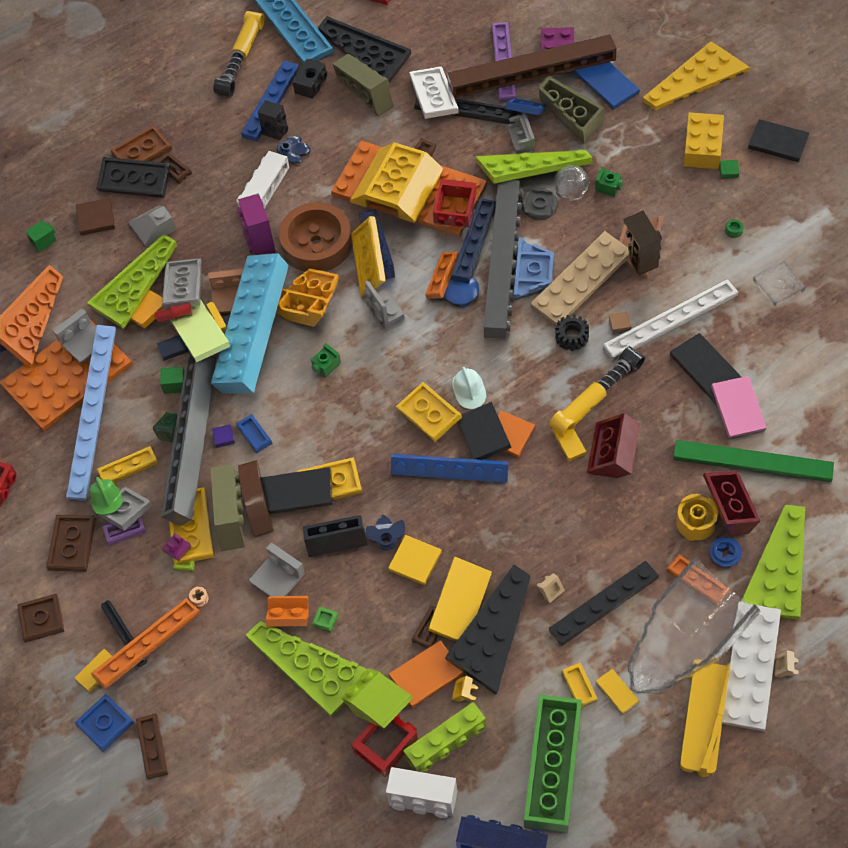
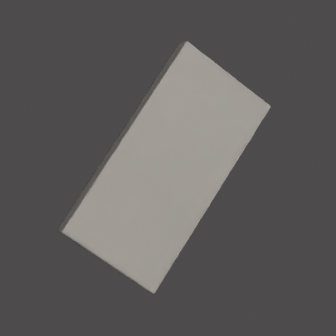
[162,258,202,309]

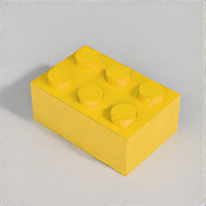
[683,112,724,169]

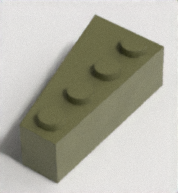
[332,53,394,116]
[539,76,605,143]
[211,464,245,551]

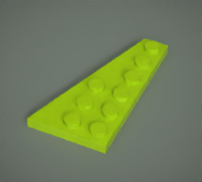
[476,150,592,184]
[87,234,177,329]
[737,505,805,620]
[246,621,369,718]

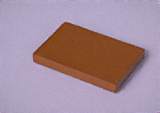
[111,125,172,162]

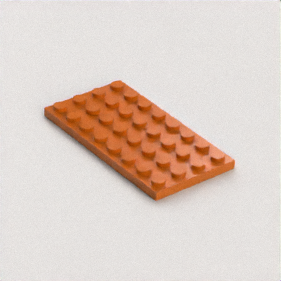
[331,140,487,237]

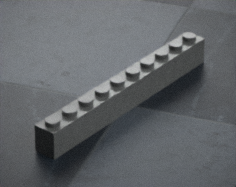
[484,180,523,339]
[161,353,216,526]

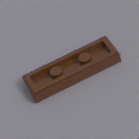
[136,714,168,780]

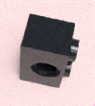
[293,58,328,99]
[257,100,288,140]

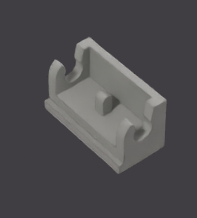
[507,113,535,154]

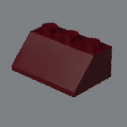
[587,413,640,478]
[703,470,760,535]

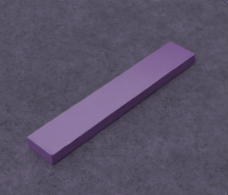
[492,22,516,103]

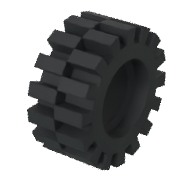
[555,315,589,351]

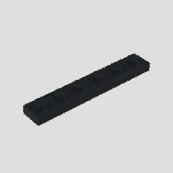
[549,561,659,646]

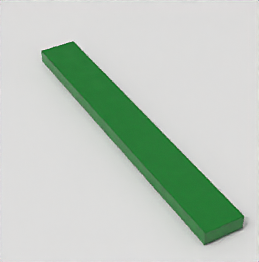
[673,440,834,482]

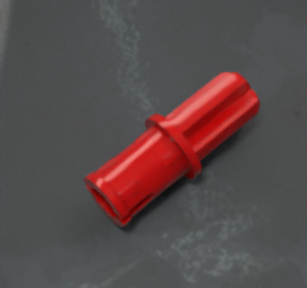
[155,303,193,323]

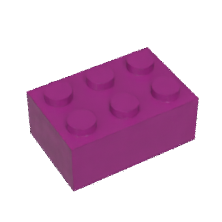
[237,193,276,255]

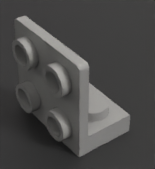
[364,281,405,328]
[53,308,96,363]
[249,542,305,596]

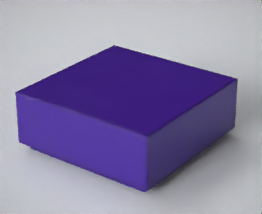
[212,424,235,448]

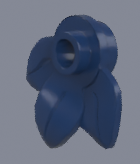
[276,136,311,163]
[366,515,405,550]

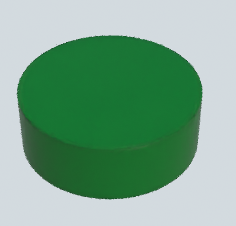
[725,220,744,238]

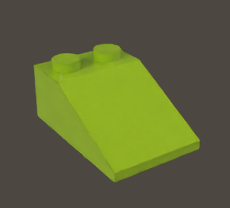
[341,669,413,729]

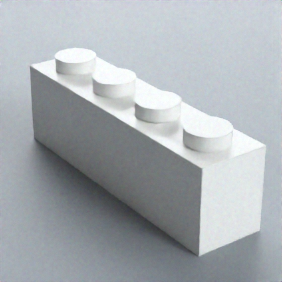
[237,151,289,209]

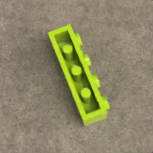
[403,702,486,772]

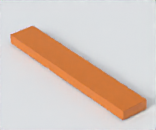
[91,597,200,689]

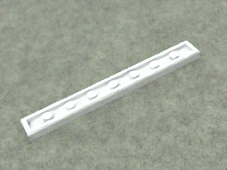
[603,279,738,361]

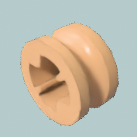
[189,587,209,607]

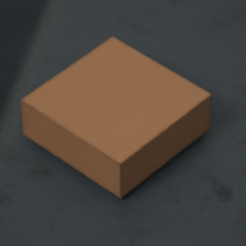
[609,311,631,333]

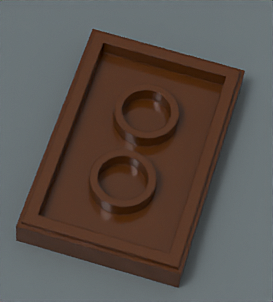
[46,515,96,571]

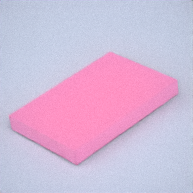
[711,376,767,438]

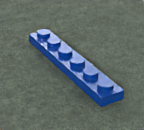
[241,60,300,142]
[391,454,509,483]

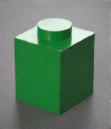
[25,220,57,252]
[160,367,185,394]

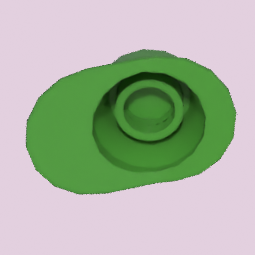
[89,477,123,515]

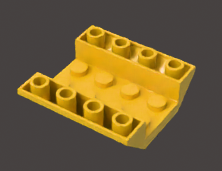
[350,142,443,223]

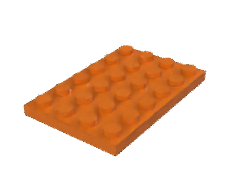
[0,319,133,431]

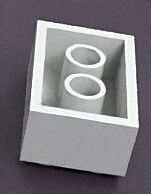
[386,767,458,818]

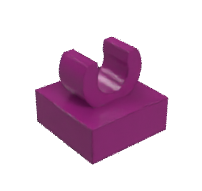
[162,534,191,562]

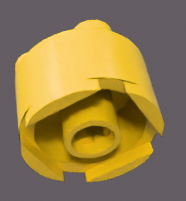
[676,494,718,541]

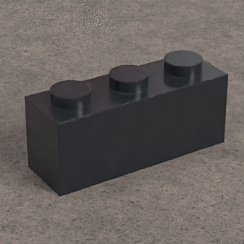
[303,515,367,557]

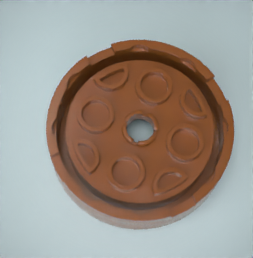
[279,202,352,272]

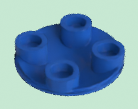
[444,277,479,307]

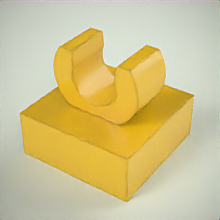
[452,676,478,703]

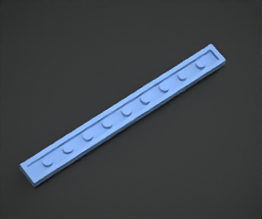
[66,325,116,501]

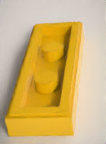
[97,446,158,483]

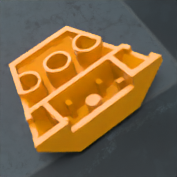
[276,269,339,327]

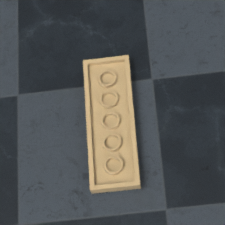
[531,231,630,325]

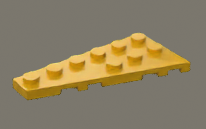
[643,41,750,111]

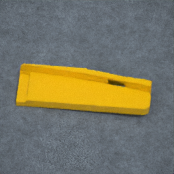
[680,660,730,777]

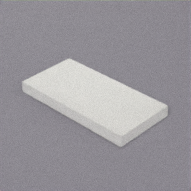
[409,67,458,119]

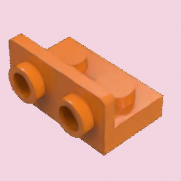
[266,596,309,626]

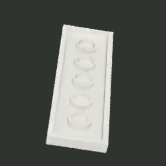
[722,602,781,732]

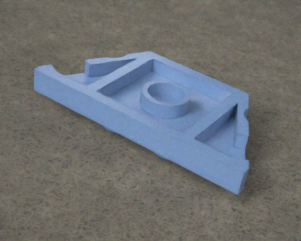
[514,237,554,299]

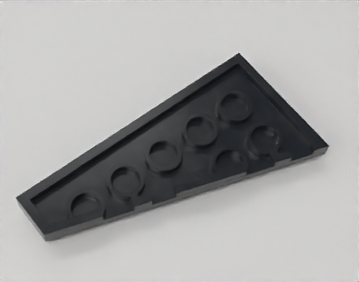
[318,16,411,83]
[445,565,530,695]

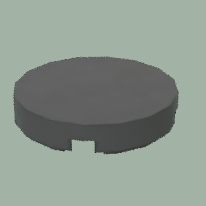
[523,188,557,220]

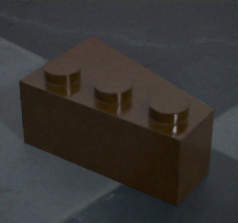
[623,210,662,276]

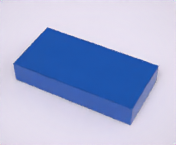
[236,414,272,454]

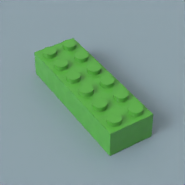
[524,695,582,833]

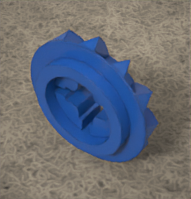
[709,537,742,568]

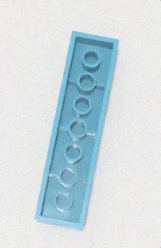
[211,253,289,394]

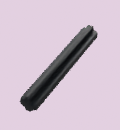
[101,600,147,667]

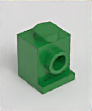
[595,167,623,197]
[311,343,341,377]

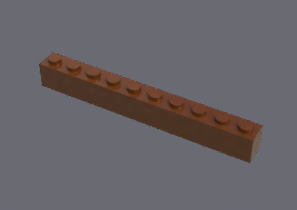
[447,34,617,99]

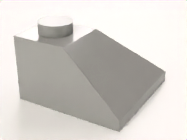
[128,205,176,247]

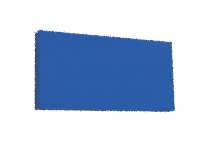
[572,62,640,110]

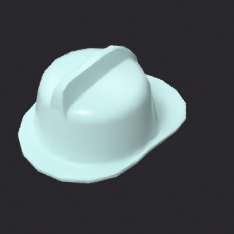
[452,367,486,409]

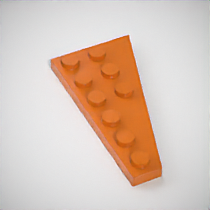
[0,265,63,368]

